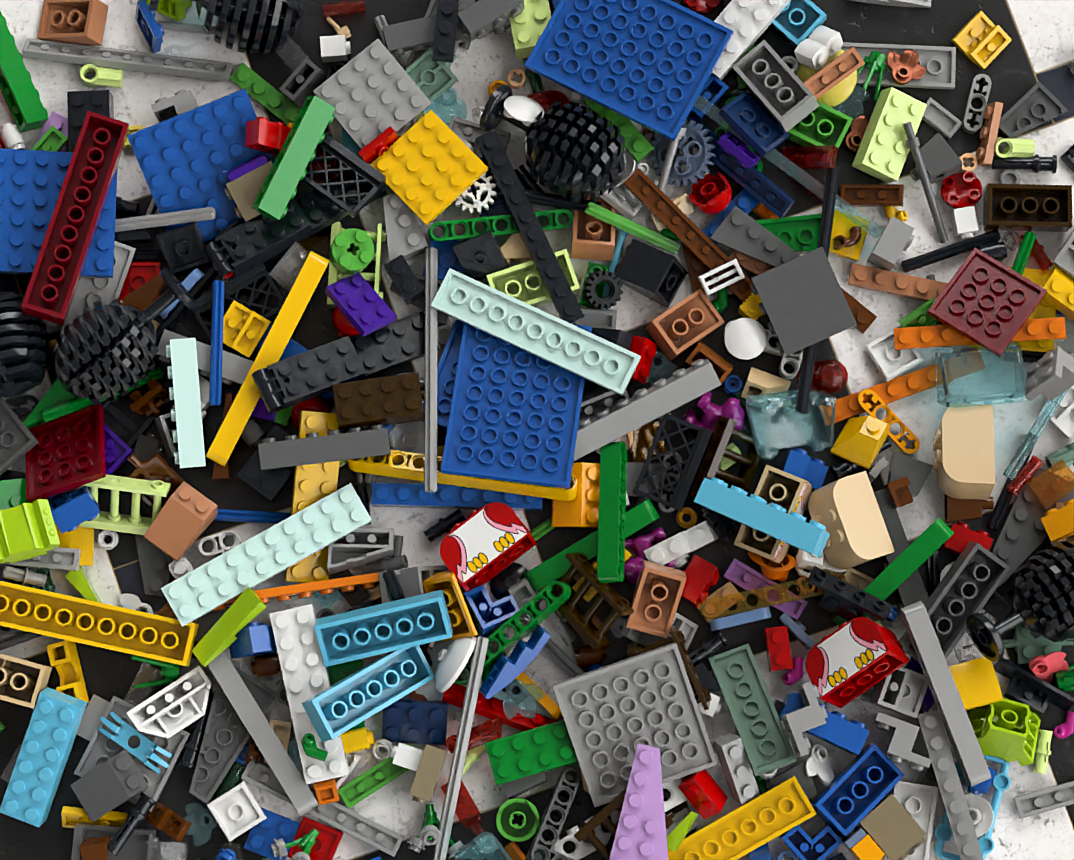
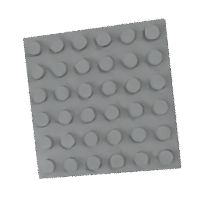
[552,642,718,807]

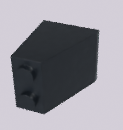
[614,239,688,308]

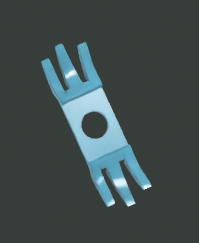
[98,711,173,774]

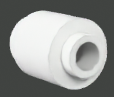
[0,123,26,150]

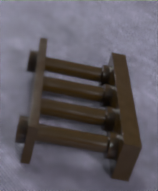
[688,416,769,498]
[542,552,634,651]
[626,626,712,710]
[574,787,674,860]

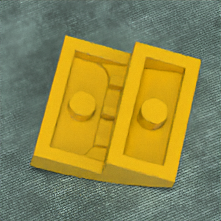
[951,11,1012,69]
[829,210,870,262]
[223,300,271,358]
[55,523,94,566]
[949,657,1003,710]

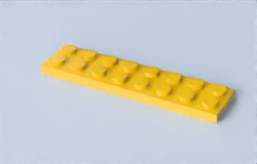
[284,410,342,583]
[668,775,817,860]

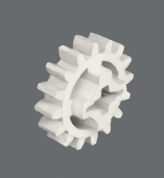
[455,172,497,215]

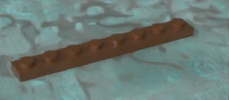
[623,168,753,302]

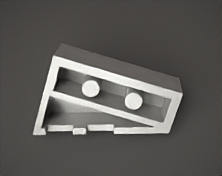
[383,193,428,262]
[327,528,395,575]

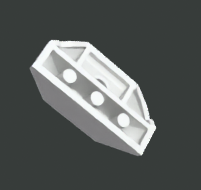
[126,666,211,739]

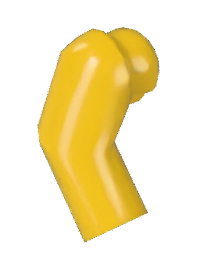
[883,207,908,222]

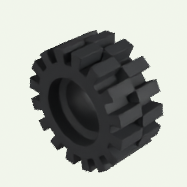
[582,271,623,309]

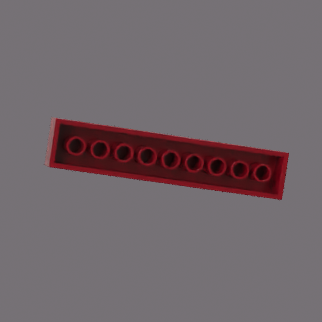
[21,111,129,326]

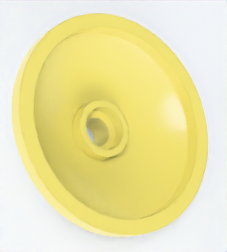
[796,49,857,107]

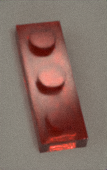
[779,145,838,170]

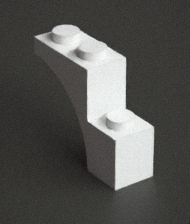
[644,521,719,565]

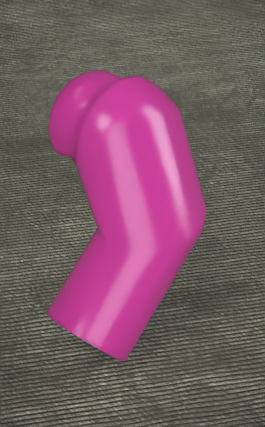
[782,657,804,686]
[1054,711,1074,739]

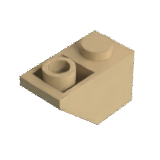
[501,233,532,266]
[741,367,791,404]

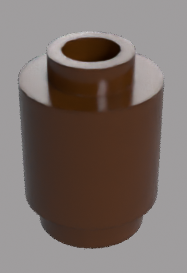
[574,644,607,668]
[251,653,282,678]

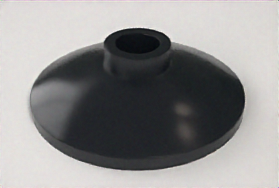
[490,562,528,600]

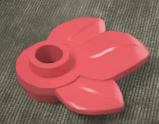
[1029,652,1069,683]

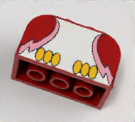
[440,502,537,592]
[806,617,909,708]

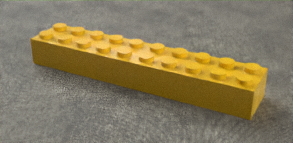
[0,581,199,666]

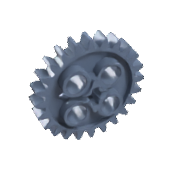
[649,119,716,187]

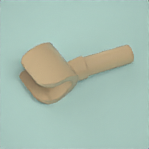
[326,17,351,39]

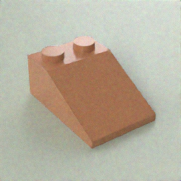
[37,0,109,46]
[570,195,616,261]
[646,288,725,362]
[144,481,218,562]
[626,560,687,638]

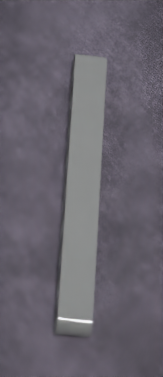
[900,601,991,787]
[207,651,319,816]

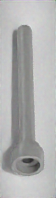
[648,126,687,222]

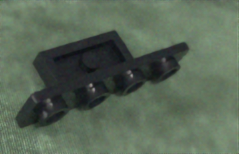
[807,566,891,621]
[993,657,1074,717]

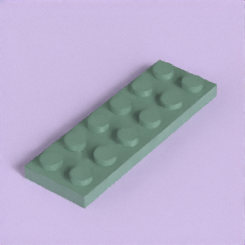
[708,644,796,776]

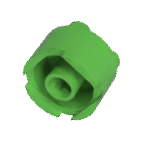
[329,228,374,275]
[496,797,539,842]

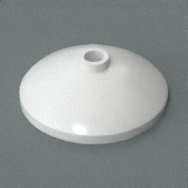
[435,636,476,693]

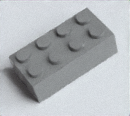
[732,40,820,132]

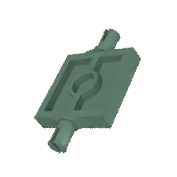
[405,48,458,103]
[1002,625,1074,665]

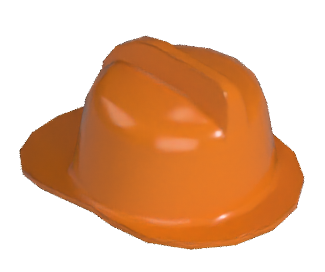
[748,551,796,582]

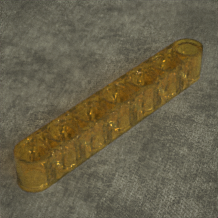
[700,572,846,620]

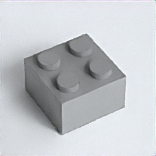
[867,216,915,271]

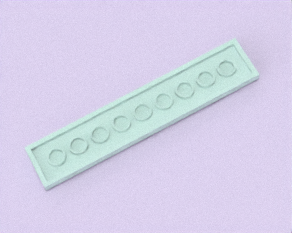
[431,268,641,395]
[161,483,372,627]

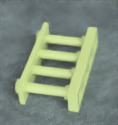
[327,222,387,308]
[80,475,171,535]

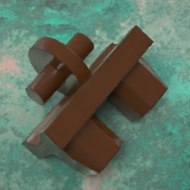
[130,378,170,416]

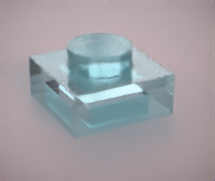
[313,590,343,608]

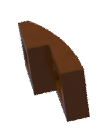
[146,801,192,842]

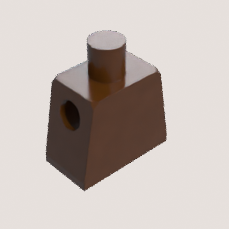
[944,493,994,524]

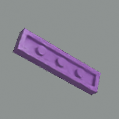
[723,558,808,621]

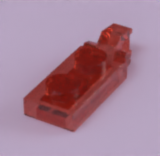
[445,717,503,754]
[441,780,483,835]

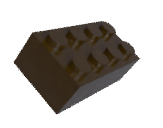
[983,183,1072,232]
[332,372,425,432]

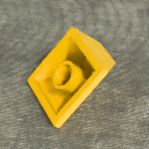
[830,415,888,469]

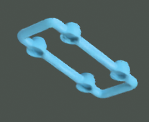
[934,755,1011,860]

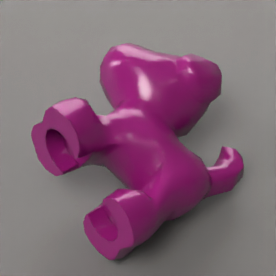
[681,391,745,432]
[624,527,675,584]

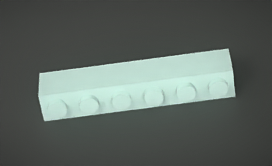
[166,338,206,468]

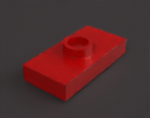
[358,126,399,165]

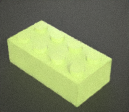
[509,0,552,60]
[852,87,927,183]
[486,249,580,308]

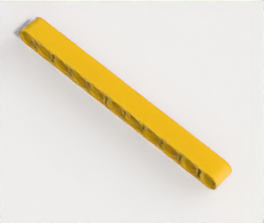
[205,251,330,466]
[347,450,577,501]

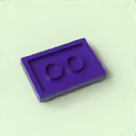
[324,273,397,337]

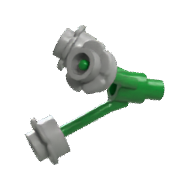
[406,804,466,860]
[271,828,319,860]

